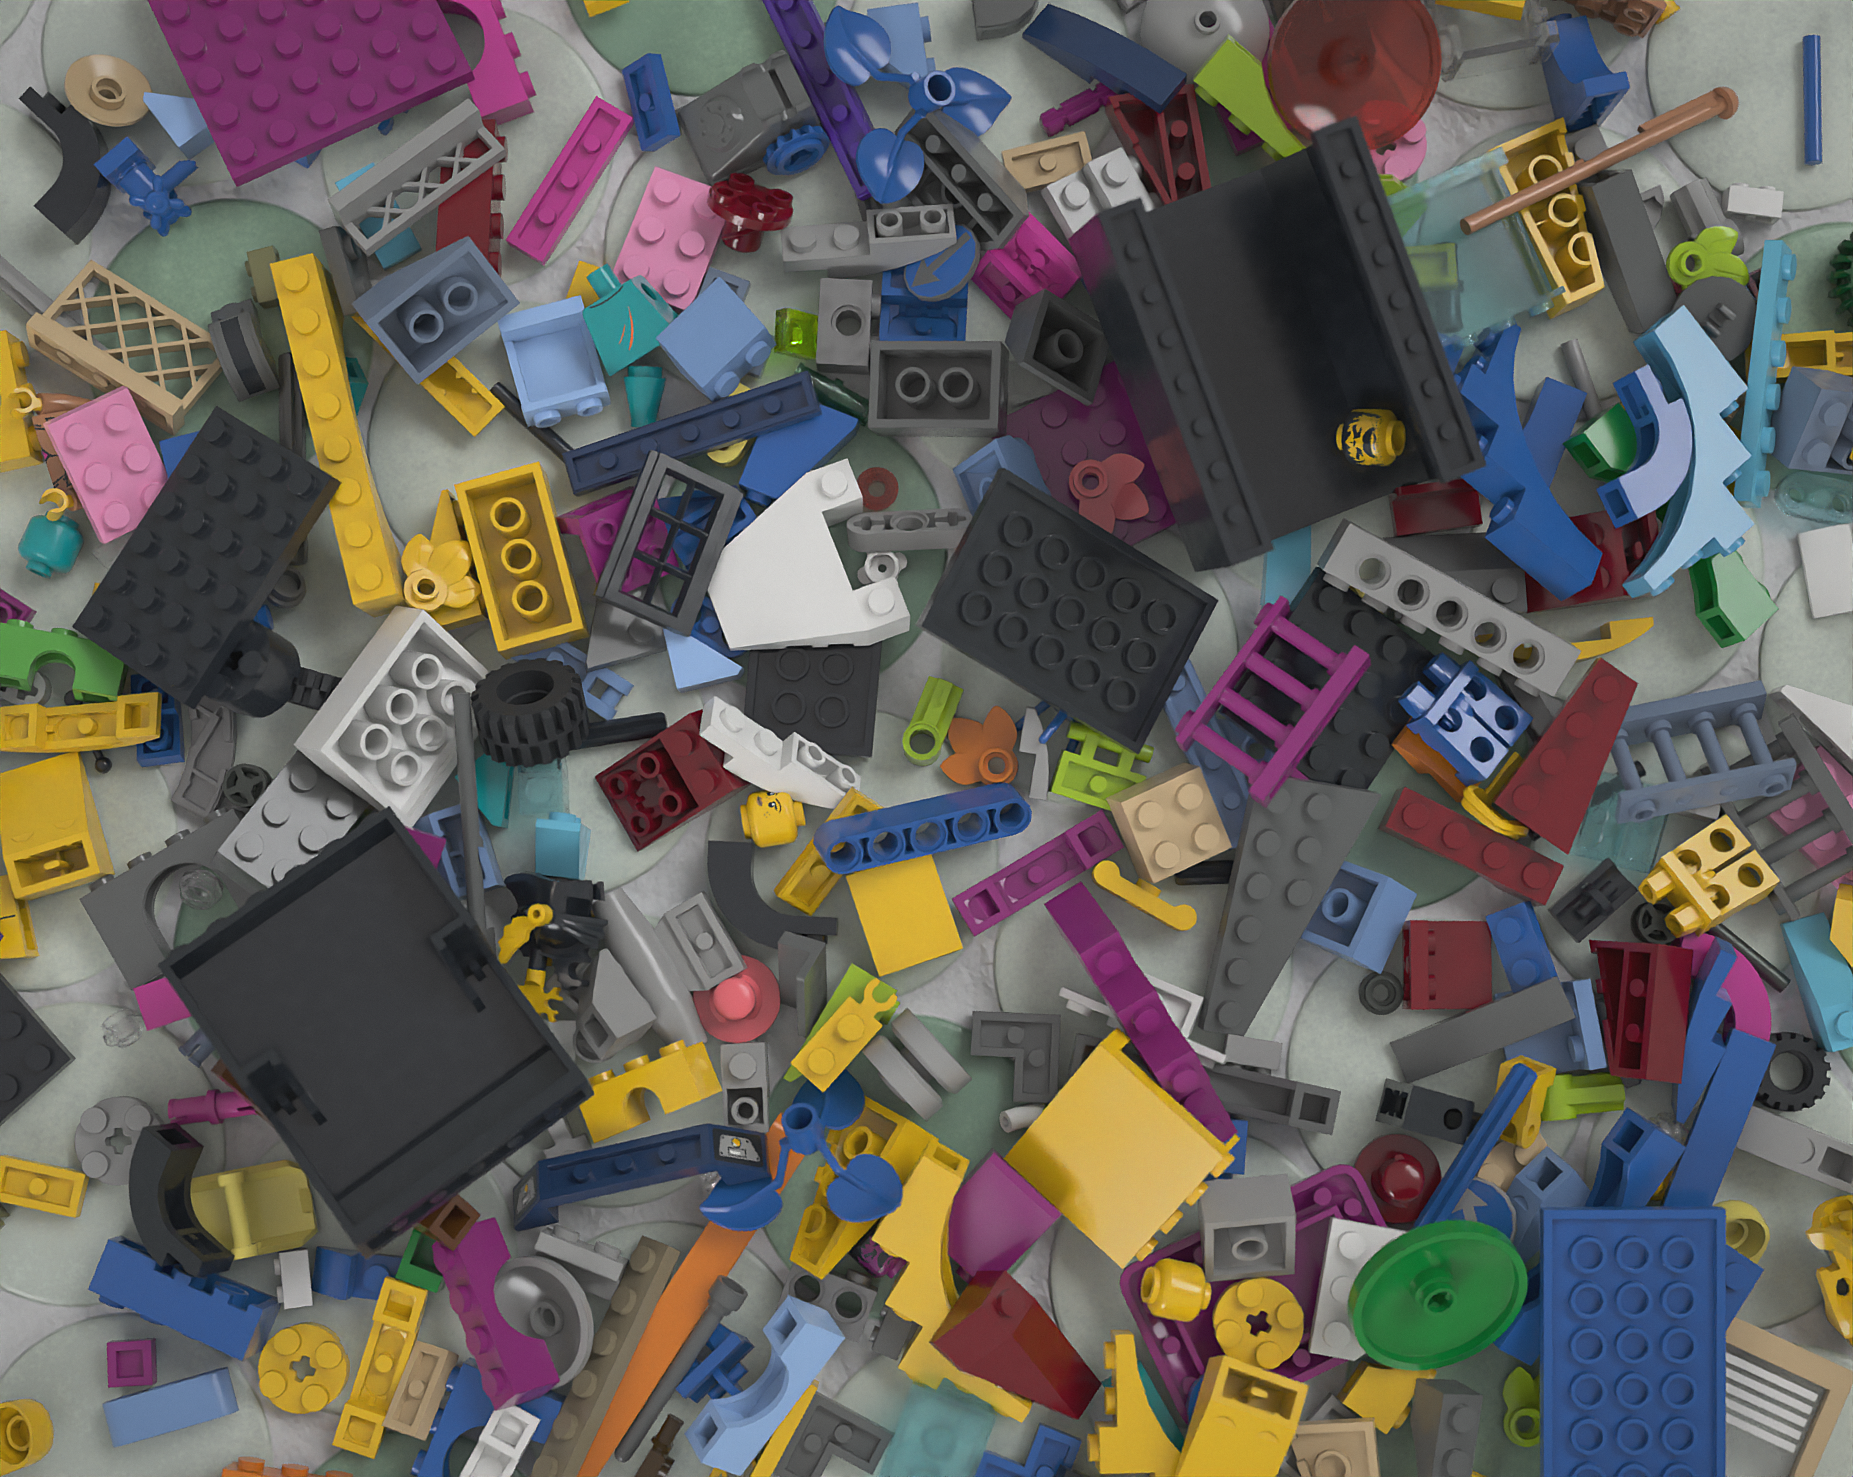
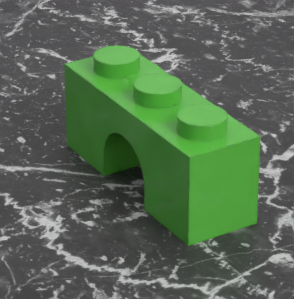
[0,619,129,703]

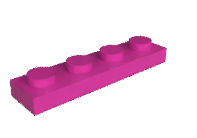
[506,96,635,266]

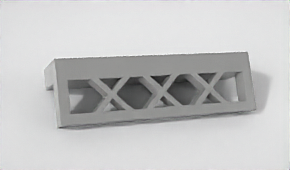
[328,98,507,256]

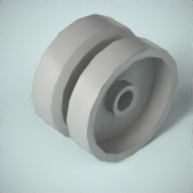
[862,1008,972,1121]

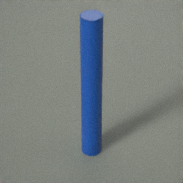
[1803,35,1822,165]

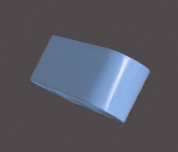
[102,1367,239,1447]

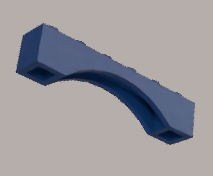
[1493,1107,1687,1366]

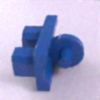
[670,1323,754,1403]

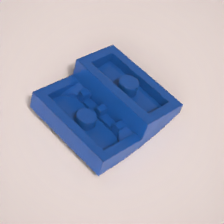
[879,266,968,341]

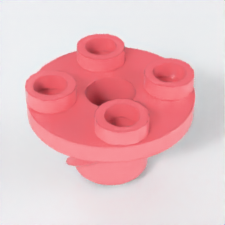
[693,955,781,1043]

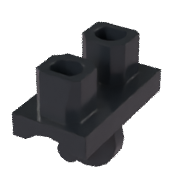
[1548,857,1638,943]

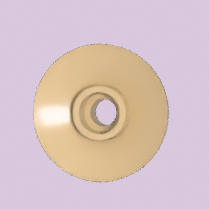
[64,54,152,127]

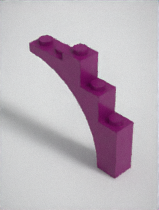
[1044,881,1238,1142]

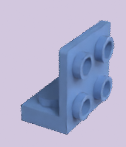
[1493,979,1607,1073]

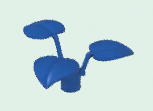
[824,5,1012,204]
[699,1068,903,1231]

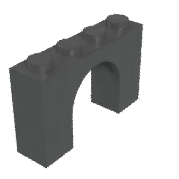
[79,807,252,990]

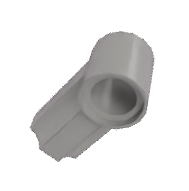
[1669,178,1744,263]

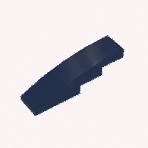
[1022,3,1187,114]

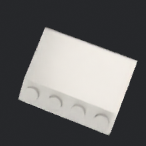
[294,606,489,827]

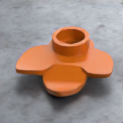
[940,706,1018,785]

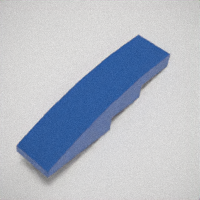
[1671,936,1737,1124]

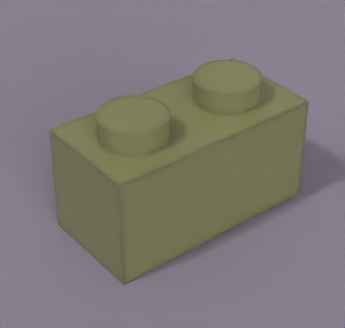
[245,245,281,309]

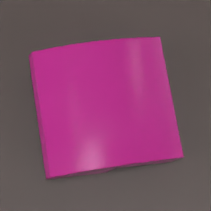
[971,212,1082,319]

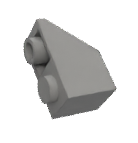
[575,948,657,1060]
[720,1041,770,1132]

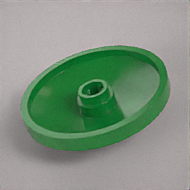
[1347,1220,1528,1371]

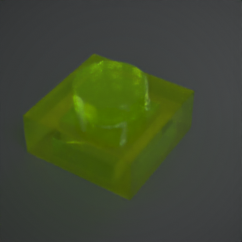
[774,308,818,360]

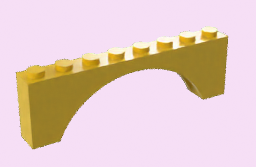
[270,253,411,618]

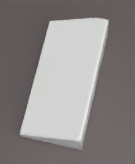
[1797,523,1853,619]

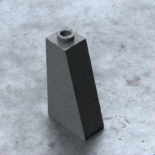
[1576,169,1677,333]

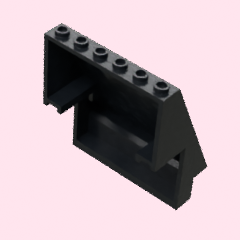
[157,806,595,1259]

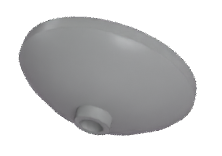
[1140,0,1270,96]
[494,1255,594,1389]

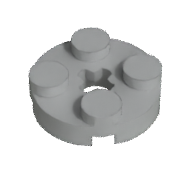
[75,1096,164,1186]

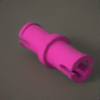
[168,1089,258,1125]

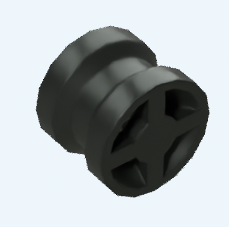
[223,763,273,809]
[1630,900,1676,944]

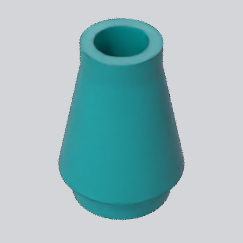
[623,366,667,428]

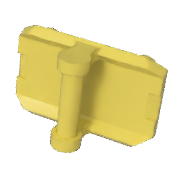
[190,1160,318,1260]

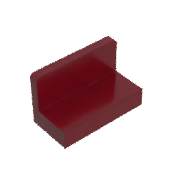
[1388,478,1483,537]

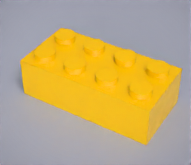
[454,461,590,660]

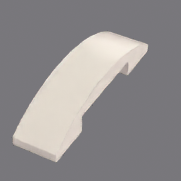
[459,1405,541,1477]

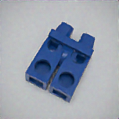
[1398,652,1534,787]

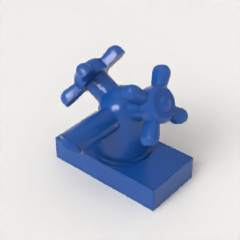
[94,136,198,237]

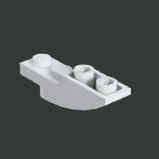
[699,696,861,809]

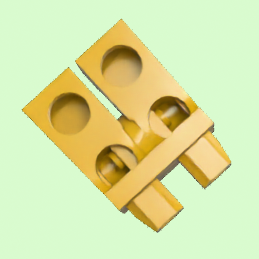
[1638,814,1780,938]

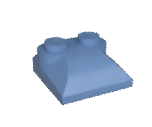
[952,435,1051,517]

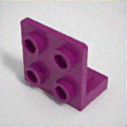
[556,486,679,593]

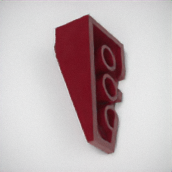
[929,1270,1102,1420]

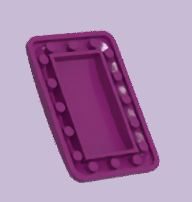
[1119,1164,1387,1425]

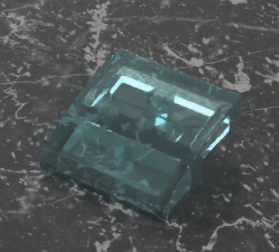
[1569,771,1669,874]

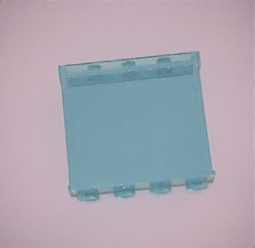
[1387,146,1566,352]

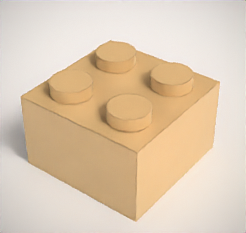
[1106,762,1232,884]

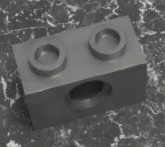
[816,278,881,375]

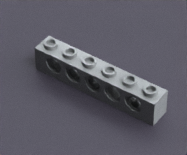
[1317,518,1581,697]

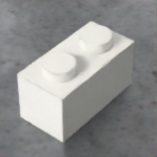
[1721,182,1784,225]
[274,1248,313,1309]

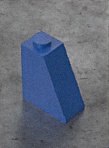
[738,404,860,508]

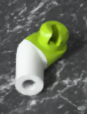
[999,1103,1048,1133]

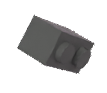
[869,1300,913,1361]

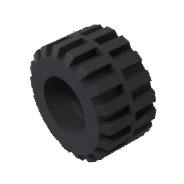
[471,658,590,767]

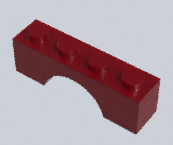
[1378,787,1564,907]

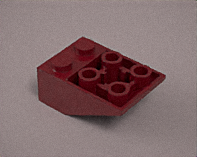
[1525,510,1667,614]
[595,709,752,852]

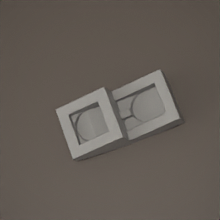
[1019,706,1049,800]

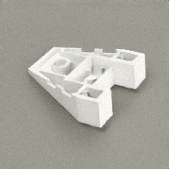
[707,459,910,651]

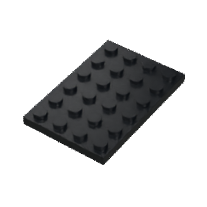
[72,406,342,710]
[915,468,1219,754]

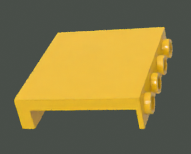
[1003,1027,1240,1269]

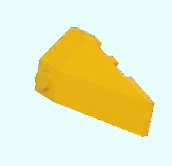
[789,1096,939,1280]

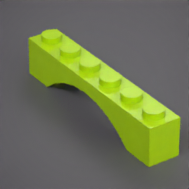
[1193,34,1427,237]

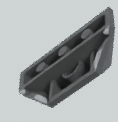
[895,108,1029,251]

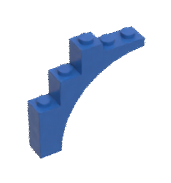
[1452,318,1603,601]

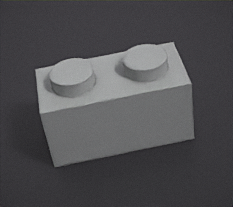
[1222,1034,1283,1075]

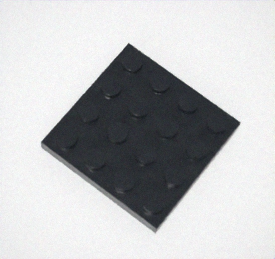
[1218,567,1436,790]

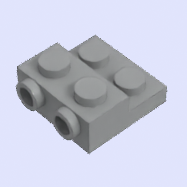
[1040,147,1163,246]

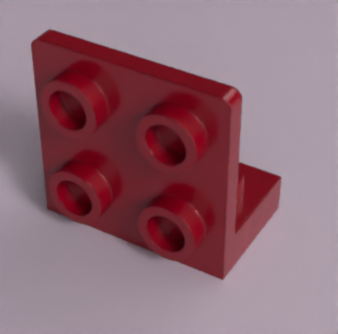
[1402,920,1492,1010]

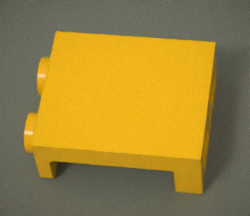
[846,854,963,977]

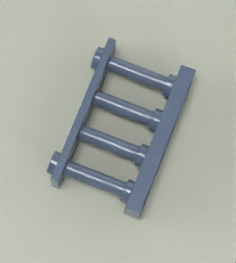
[1611,680,1797,824]

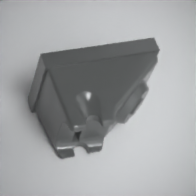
[675,50,826,186]

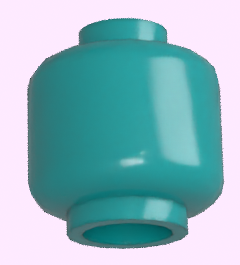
[18,511,84,579]

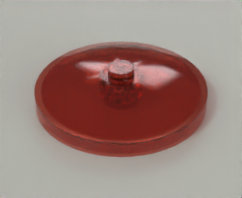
[1267,0,1442,150]

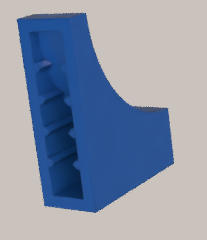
[1535,13,1630,134]

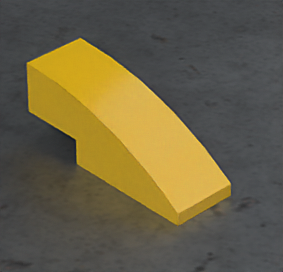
[1744,330,1853,383]

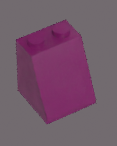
[948,1148,1061,1284]

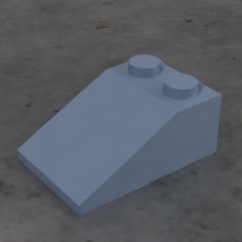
[352,236,520,385]

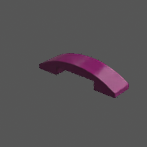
[951,810,1124,937]

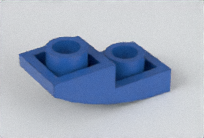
[130,674,185,767]

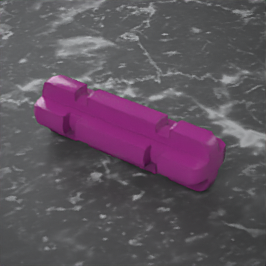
[1039,82,1118,136]

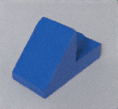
[311,1246,403,1301]

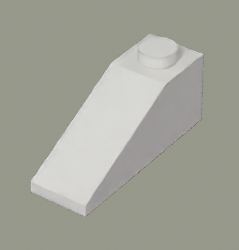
[1768,685,1853,776]

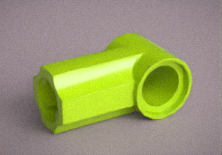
[902,676,964,767]
[1540,1072,1626,1121]

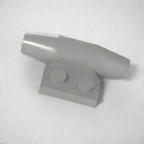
[592,888,748,1047]

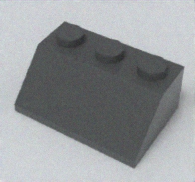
[1382,532,1527,624]

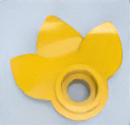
[401,534,482,613]

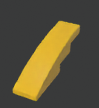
[350,316,505,437]

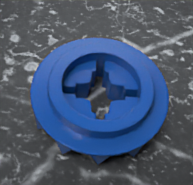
[763,124,830,175]

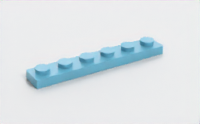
[1734,240,1797,508]

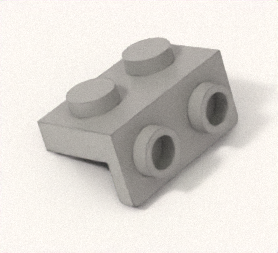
[534,1224,629,1301]

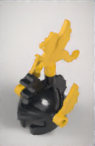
[498,871,608,1023]

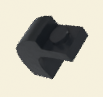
[19,86,112,245]
[707,840,838,949]
[129,1123,235,1277]

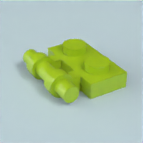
[1048,720,1154,811]

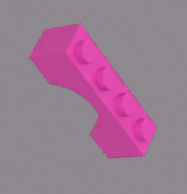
[436,0,536,126]

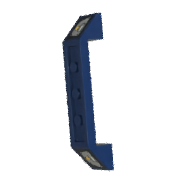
[513,1123,770,1232]

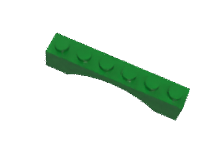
[1562,402,1779,648]

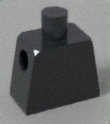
[1375,1078,1483,1145]

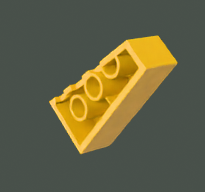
[1473,117,1605,319]

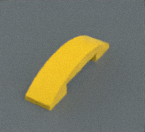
[1475,617,1654,663]
[0,692,162,753]
[332,1276,429,1459]

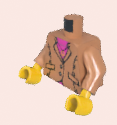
[8,387,92,521]

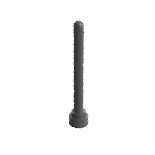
[614,1275,748,1463]

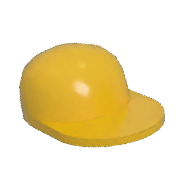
[0,1398,54,1476]

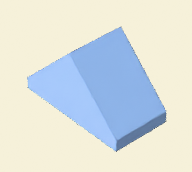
[143,92,214,160]
[663,628,745,693]

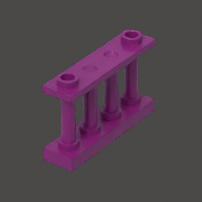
[1175,595,1371,808]

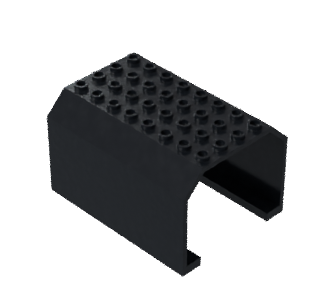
[1068,115,1487,572]

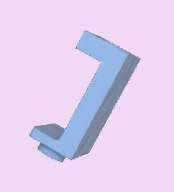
[497,295,611,428]

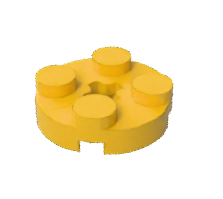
[1212,1277,1304,1369]
[258,1322,350,1414]

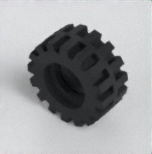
[1755,1032,1831,1112]

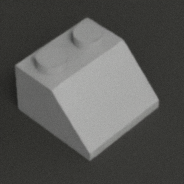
[1198,1174,1296,1282]

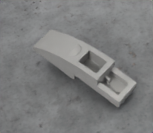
[781,204,957,279]
[1736,1105,1853,1194]

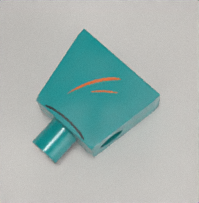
[582,263,678,376]

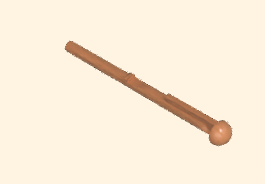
[1460,87,1739,235]

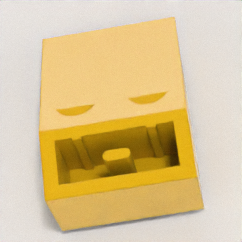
[0,751,115,900]
[1174,1355,1309,1477]

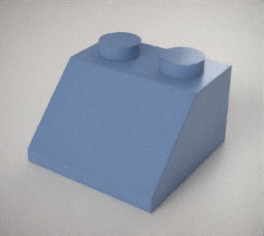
[656,277,776,402]
[1300,861,1417,974]

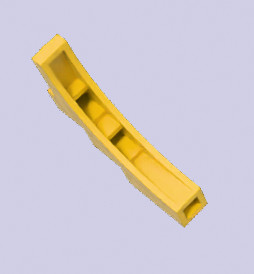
[871,1138,1033,1423]
[1087,1329,1181,1477]

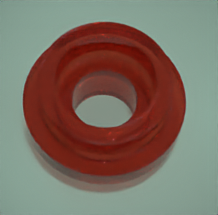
[857,467,899,511]

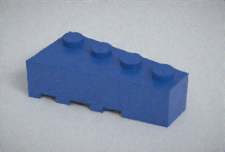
[88,1235,282,1361]

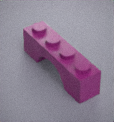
[431,1217,560,1411]

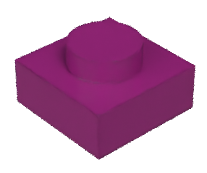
[107,1338,157,1388]

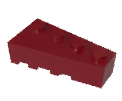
[436,119,508,277]
[1492,657,1638,855]

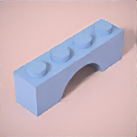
[685,1295,845,1476]

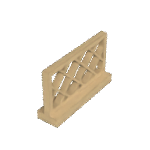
[26,259,223,436]

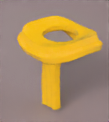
[1461,751,1529,841]

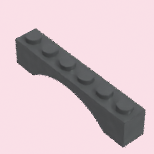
[1067,1033,1341,1135]
[1410,1378,1483,1477]

